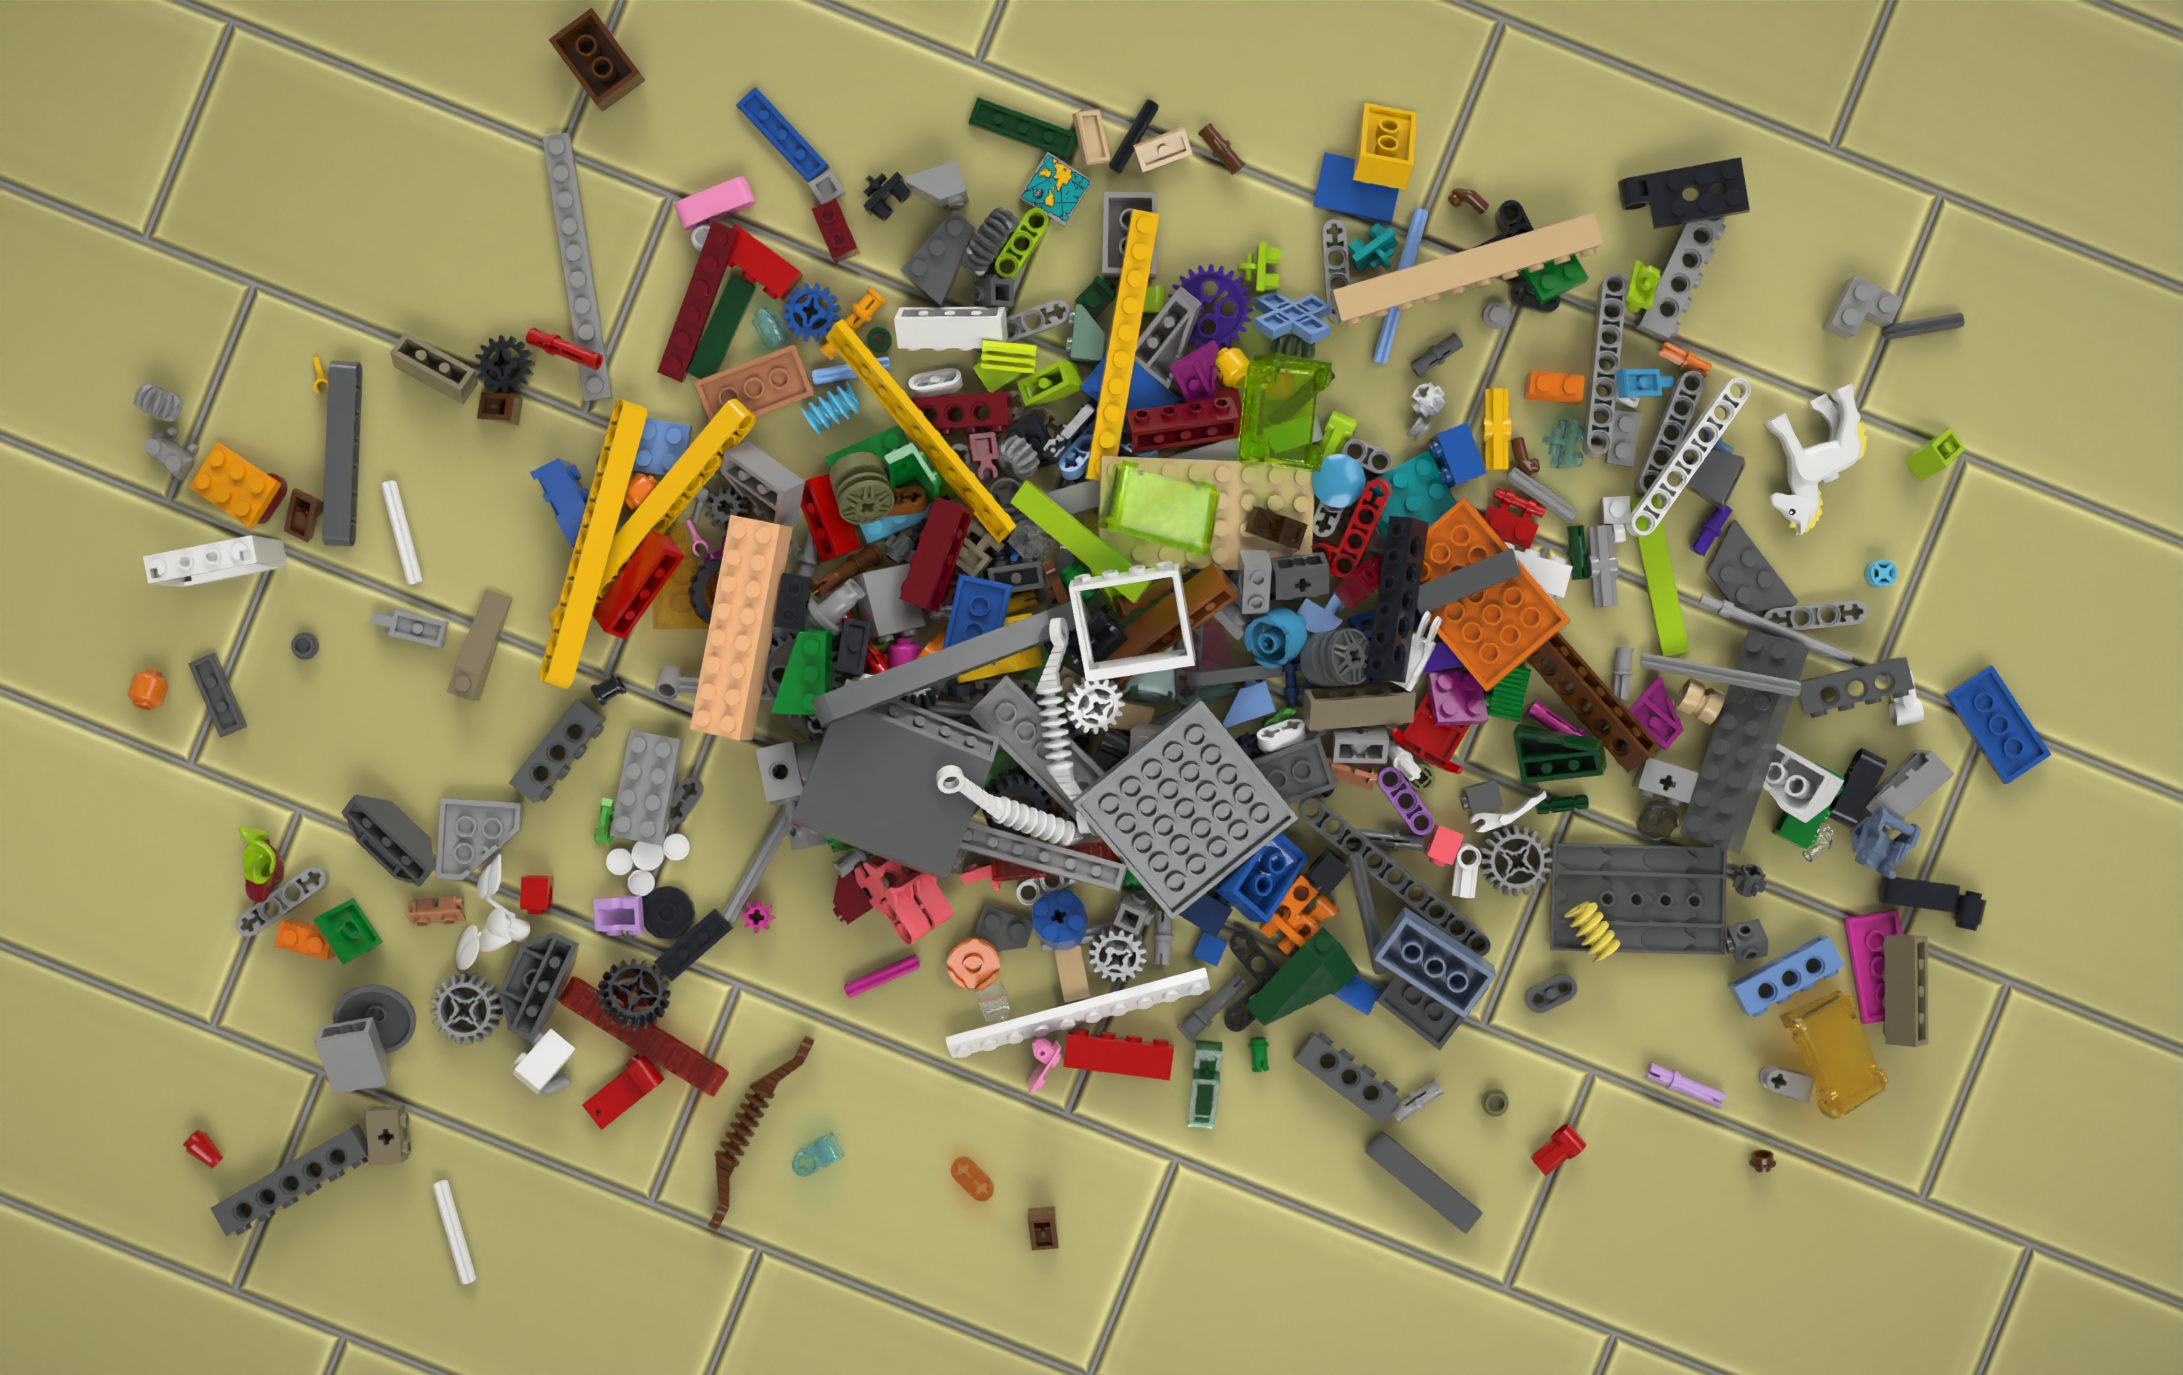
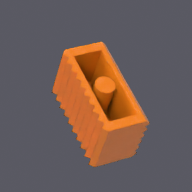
[1524,369,1585,405]
[274,919,336,961]

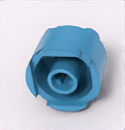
[1244,606,1307,669]

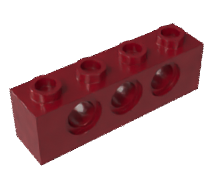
[902,392,1013,436]

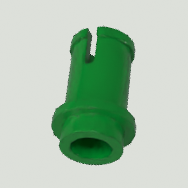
[1248,1037,1269,1072]

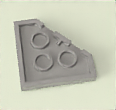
[435,798,523,880]

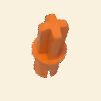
[1658,341,1712,379]

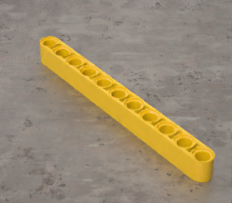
[539,399,647,689]
[549,399,756,625]

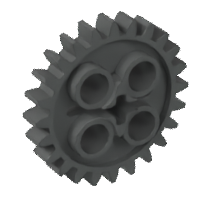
[762,631,845,719]

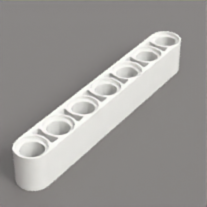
[1626,378,1751,537]

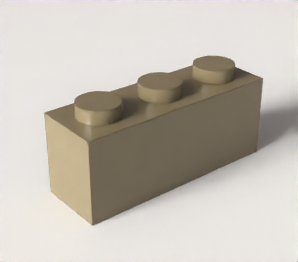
[390,332,478,405]

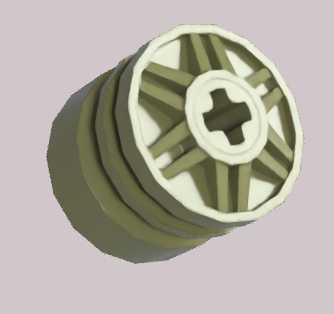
[829,452,895,525]

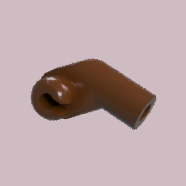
[1448,188,1489,214]
[1511,437,1540,475]

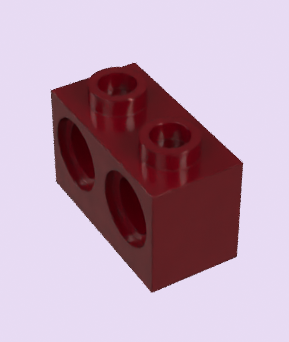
[811,199,860,264]
[1333,553,1383,611]

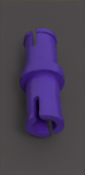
[1690,505,1733,556]

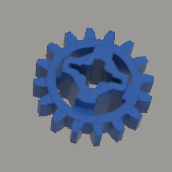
[782,283,841,342]

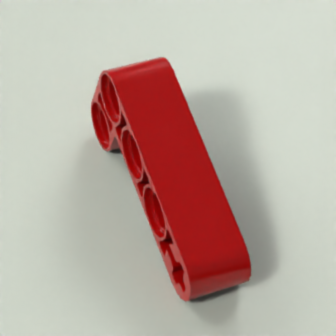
[1311,478,1392,578]

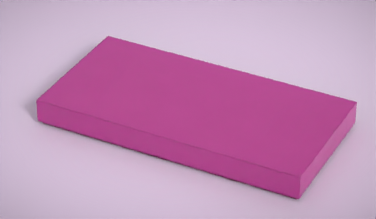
[1843,909,1902,1024]

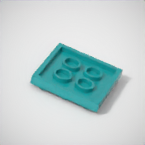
[1361,450,1457,542]

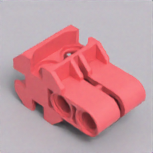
[854,855,953,945]

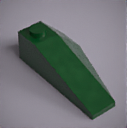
[1245,926,1359,1026]

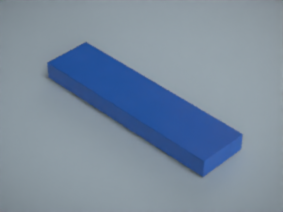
[736,87,829,183]

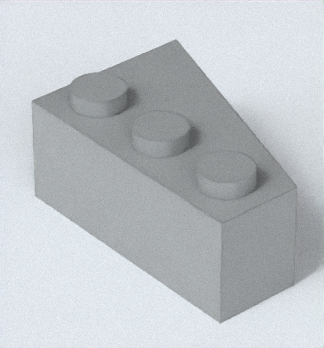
[1134,287,1202,389]

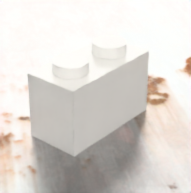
[513,1028,575,1095]

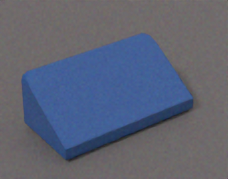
[1332,976,1380,1015]

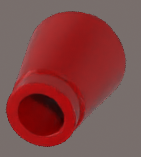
[182,1129,224,1169]

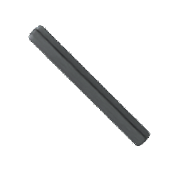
[1347,852,1388,975]

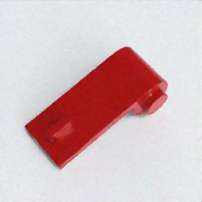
[582,1053,665,1130]

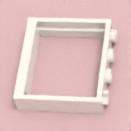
[143,535,288,587]
[1069,561,1196,682]

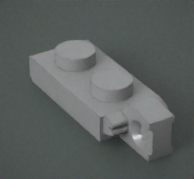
[370,609,449,648]

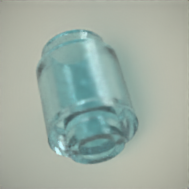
[751,307,788,349]

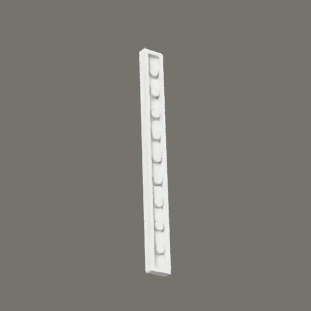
[945,968,1211,1058]

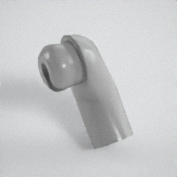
[540,1073,570,1095]

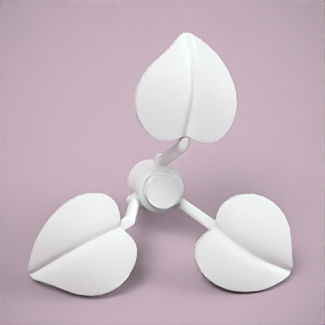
[456,854,530,970]

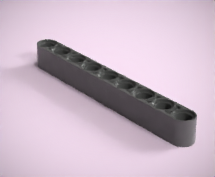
[1298,796,1491,957]

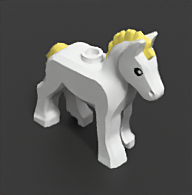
[1764,383,1867,536]

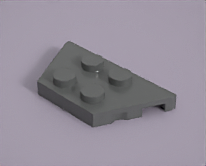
[1706,520,1798,613]

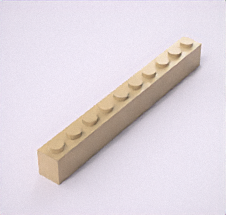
[1330,213,1603,327]

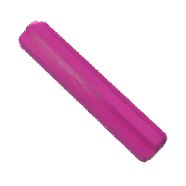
[844,955,920,998]

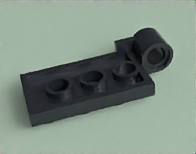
[1618,157,1750,229]

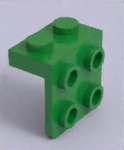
[884,443,942,504]

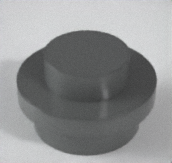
[291,633,319,659]

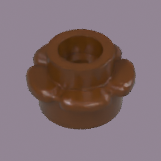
[1749,1150,1776,1173]

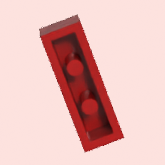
[727,224,803,301]
[801,474,861,562]

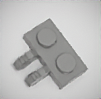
[1591,410,1641,467]

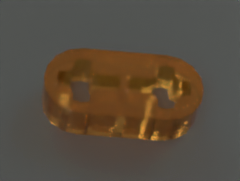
[951,1156,994,1201]

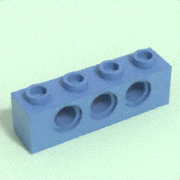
[1728,935,1845,1017]

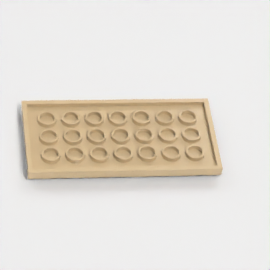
[1098,456,1315,570]

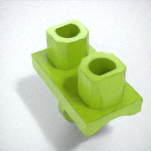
[1237,242,1281,295]
[1625,260,1661,312]

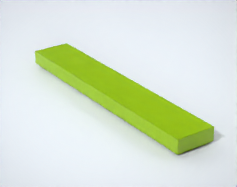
[1010,481,1152,603]
[1630,495,1690,657]

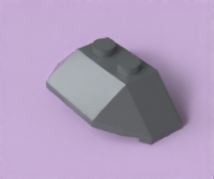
[341,795,434,887]
[499,932,580,1042]

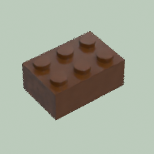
[549,8,646,112]

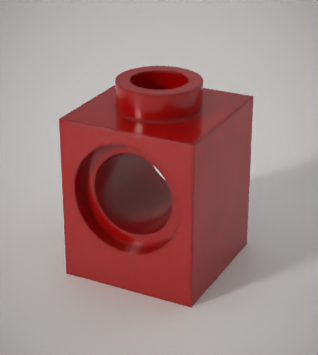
[520,875,554,915]

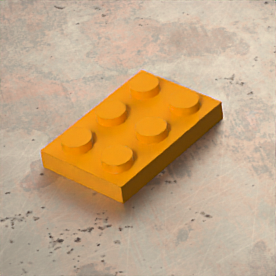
[189,442,282,529]

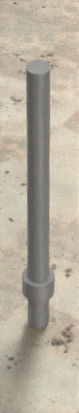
[1699,594,1853,664]

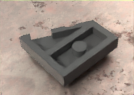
[973,904,1033,952]

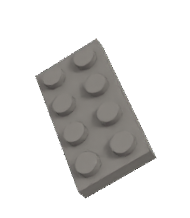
[610,730,684,845]

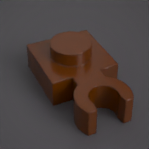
[1042,560,1070,605]

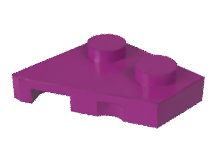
[1168,340,1219,403]
[1628,676,1684,750]

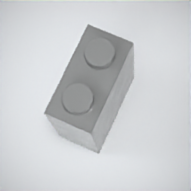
[851,563,926,643]
[315,1017,391,1094]

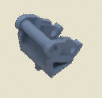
[1850,807,1921,879]

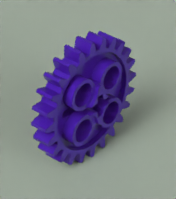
[1168,264,1254,351]

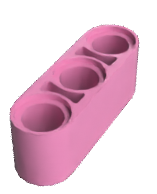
[674,176,756,231]

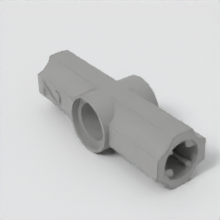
[1587,525,1619,608]

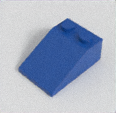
[1080,355,1180,425]
[1214,833,1309,923]

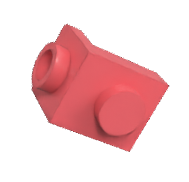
[961,862,1003,892]

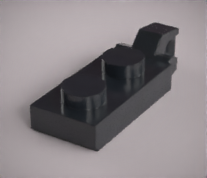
[1043,398,1098,463]

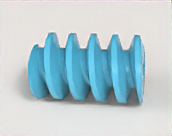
[800,381,860,435]

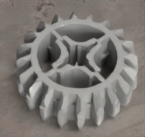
[1480,824,1552,897]
[430,972,503,1045]

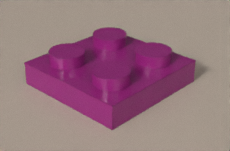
[1426,670,1488,726]

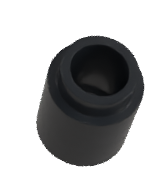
[1953,890,1987,931]

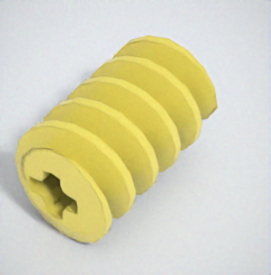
[1564,901,1620,962]

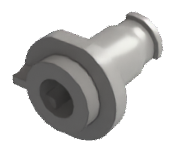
[807,578,866,635]

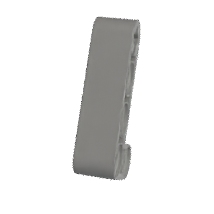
[1313,439,1392,539]

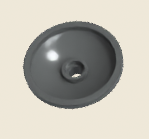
[333,984,416,1054]

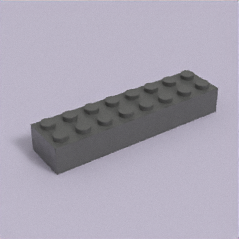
[1679,630,1809,854]

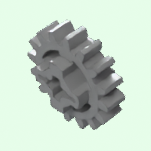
[1089,925,1147,983]

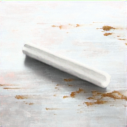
[381,480,422,585]
[432,1180,476,1284]

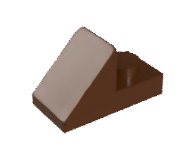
[284,488,323,543]

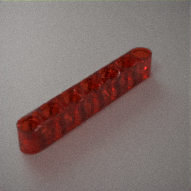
[558,976,729,1097]

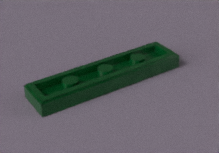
[968,97,1077,160]
[687,275,757,379]

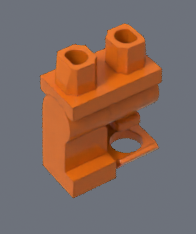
[1259,873,1339,955]

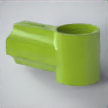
[1314,410,1358,462]

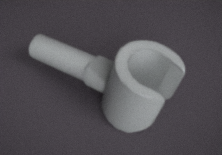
[692,486,711,523]

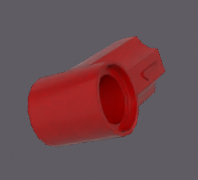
[1530,1123,1587,1176]

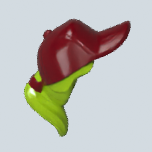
[239,826,285,903]

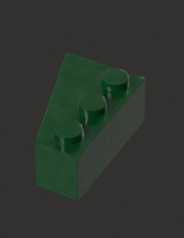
[1513,724,1607,784]

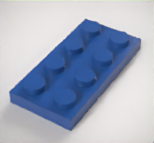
[1945,665,2052,784]

